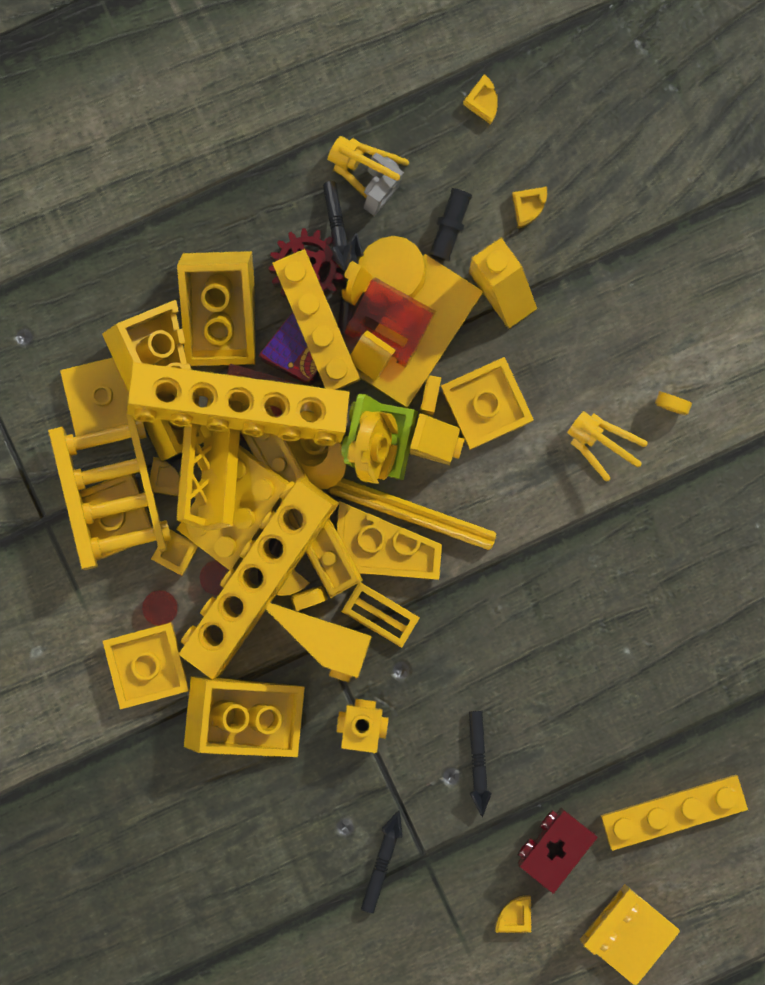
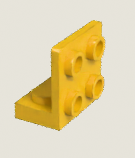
[580,884,679,985]

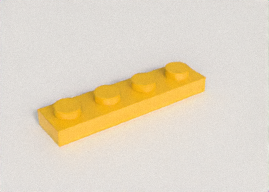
[272,249,360,390]
[600,775,748,851]

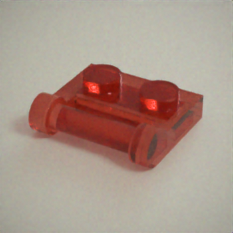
[345,277,436,368]

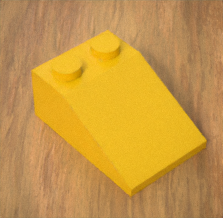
[177,251,256,366]
[266,603,372,682]
[184,676,305,757]

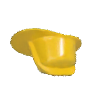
[288,410,347,489]

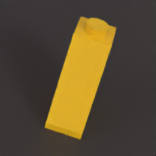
[469,237,537,329]

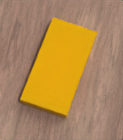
[355,254,484,408]

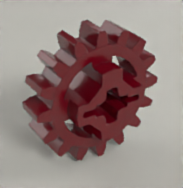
[269,228,343,298]

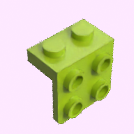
[341,394,418,480]

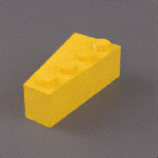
[102,300,205,462]

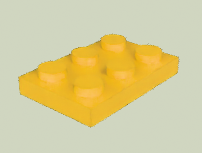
[176,445,289,570]

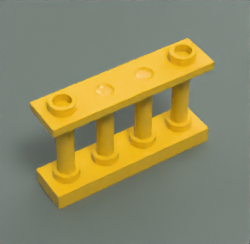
[48,411,172,570]

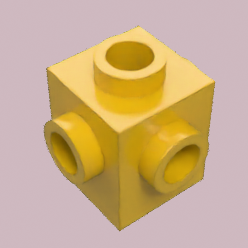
[336,699,389,753]

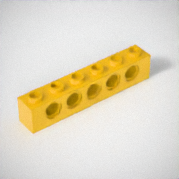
[127,362,350,446]
[178,479,339,680]

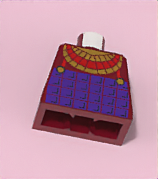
[259,312,319,386]

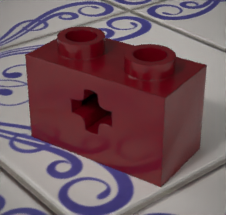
[517,807,598,894]

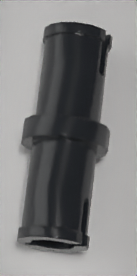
[429,188,472,262]

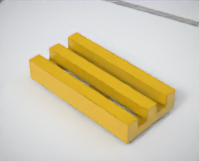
[341,582,420,648]

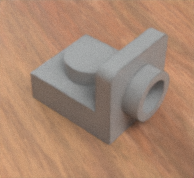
[364,153,404,216]

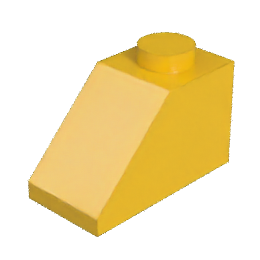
[410,414,464,465]

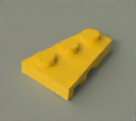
[337,501,442,580]

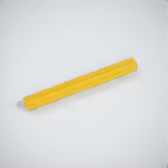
[329,478,496,550]

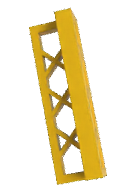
[176,396,242,531]

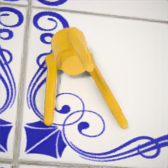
[328,136,409,198]
[567,411,648,481]

